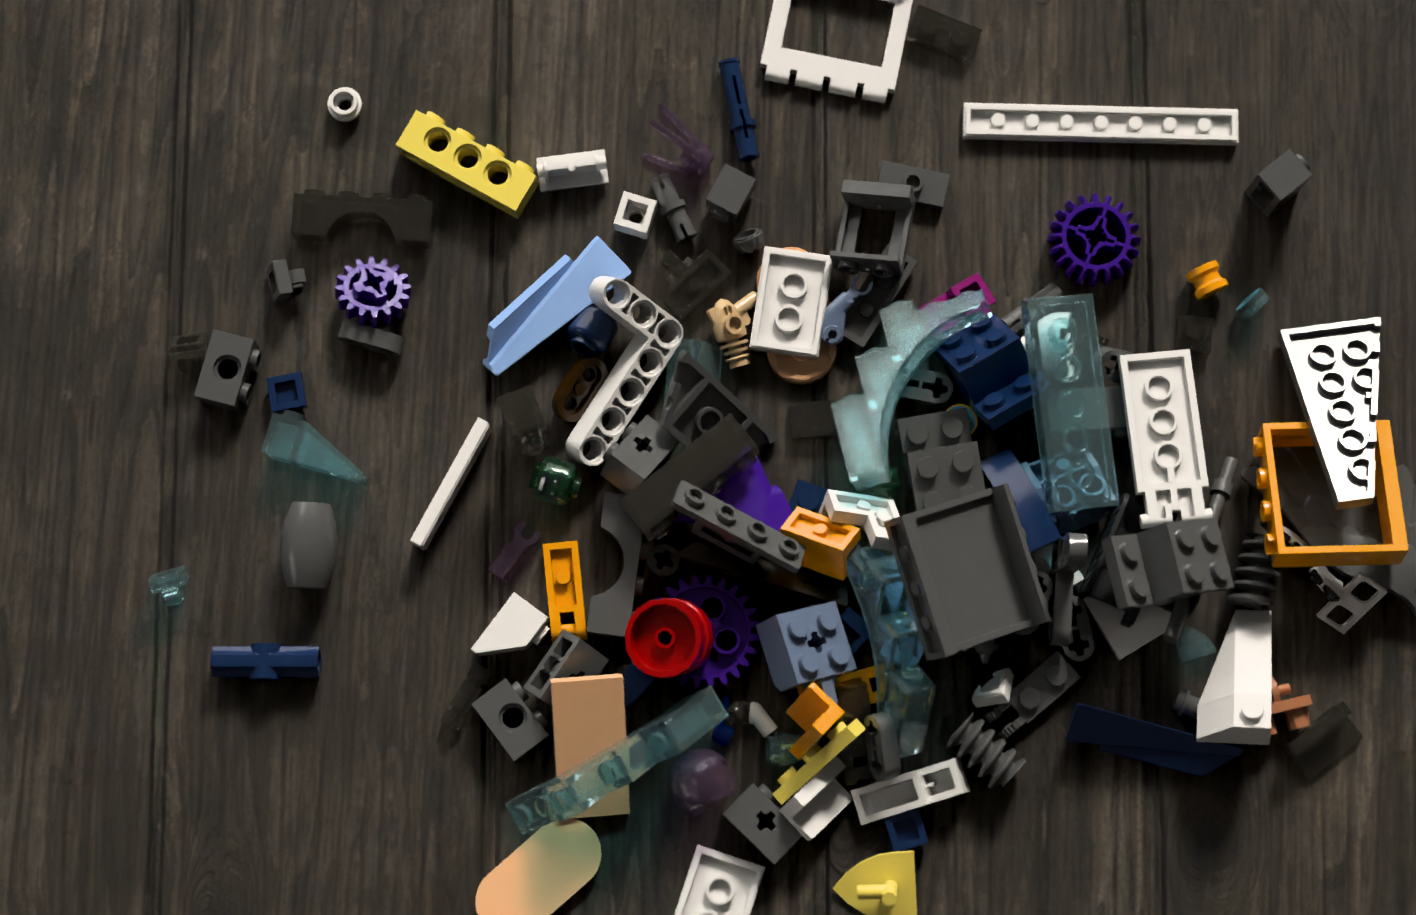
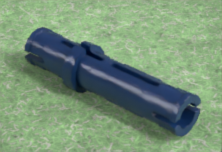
[718,58,760,162]

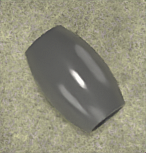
[280,502,338,589]

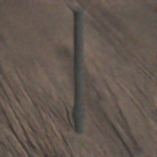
[1163,456,1239,644]

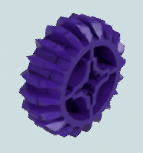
[1047,193,1141,287]

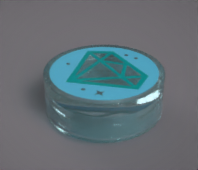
[1235,287,1269,320]

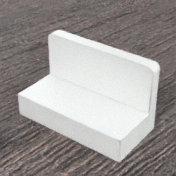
[779,756,853,841]

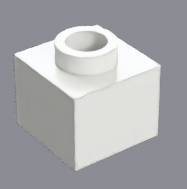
[613,191,657,240]

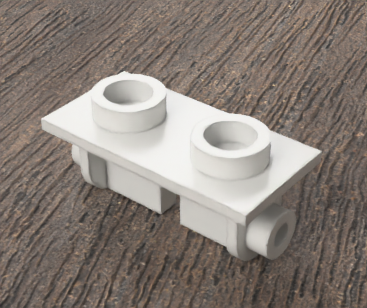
[536,149,609,192]

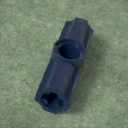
[210,643,322,681]

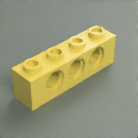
[396,110,538,219]

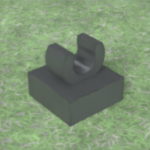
[266,259,307,304]

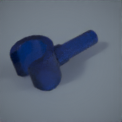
[712,694,735,746]

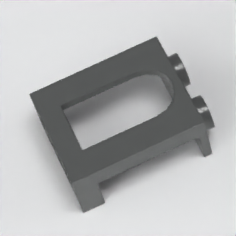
[829,180,916,278]

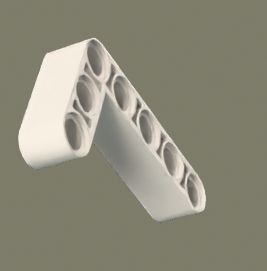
[565,276,683,466]

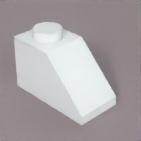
[471,592,550,656]

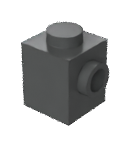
[706,163,756,223]

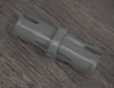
[649,173,698,244]

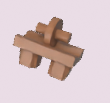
[1271,677,1313,735]

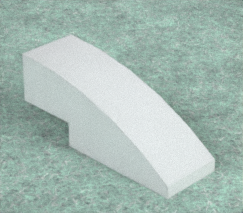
[851,758,970,825]

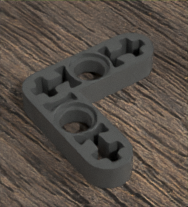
[1048,533,1088,647]

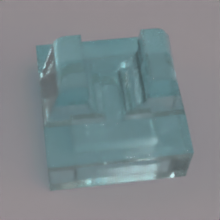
[147,565,189,607]

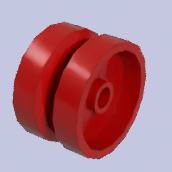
[625,598,714,678]

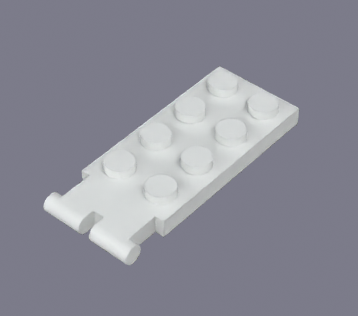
[1118,349,1213,529]

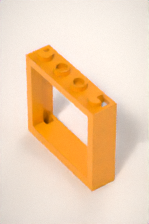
[1252,420,1409,568]

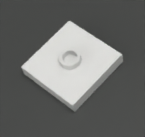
[1082,596,1172,660]

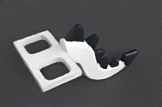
[1259,521,1388,634]

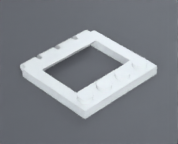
[760,0,913,104]

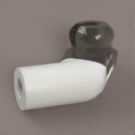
[725,701,778,738]

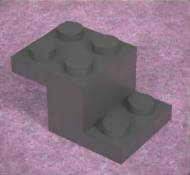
[896,408,985,511]
[1101,518,1234,610]

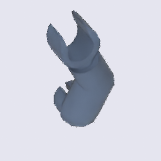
[821,274,872,345]

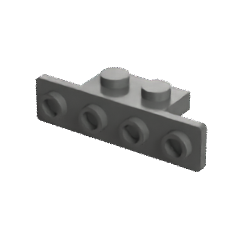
[671,480,806,573]

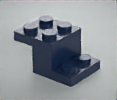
[932,311,1053,430]

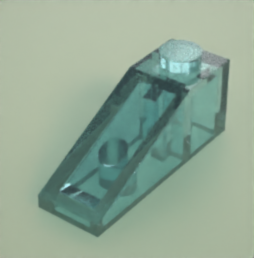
[261,410,368,486]

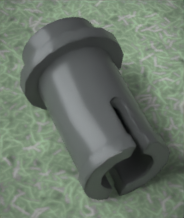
[1170,689,1200,720]

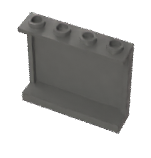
[884,483,1051,661]

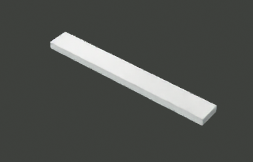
[963,103,1239,146]

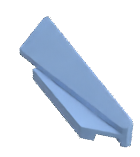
[482,236,631,376]

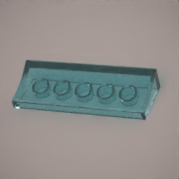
[1020,293,1120,514]

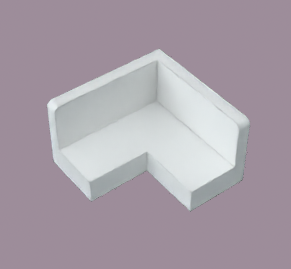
[818,489,900,574]

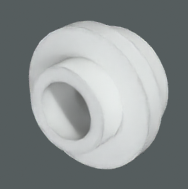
[327,87,362,122]

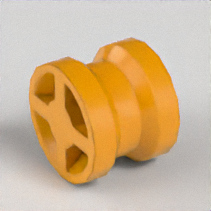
[1185,260,1229,301]

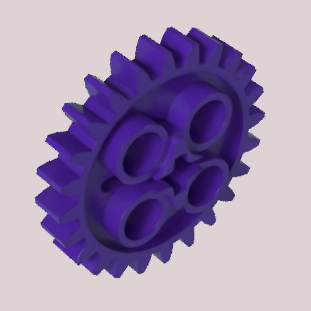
[656,575,760,690]

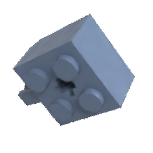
[756,601,857,704]

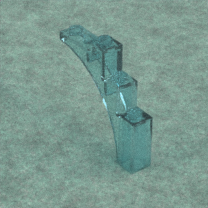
[831,289,993,492]
[847,525,936,758]
[505,685,729,835]

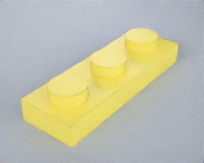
[772,718,866,805]

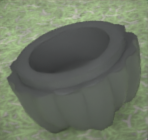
[731,228,764,255]

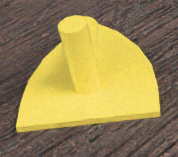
[833,851,917,915]

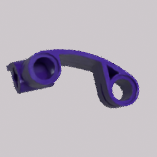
[655,451,792,532]

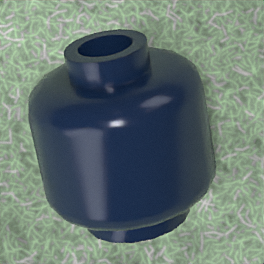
[566,305,618,357]

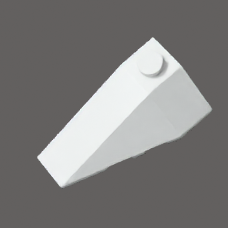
[1196,610,1272,745]

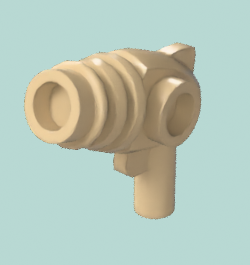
[707,291,757,369]

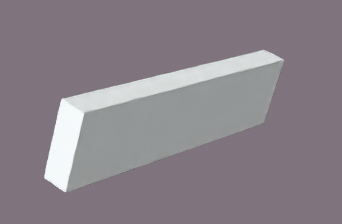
[410,417,492,550]

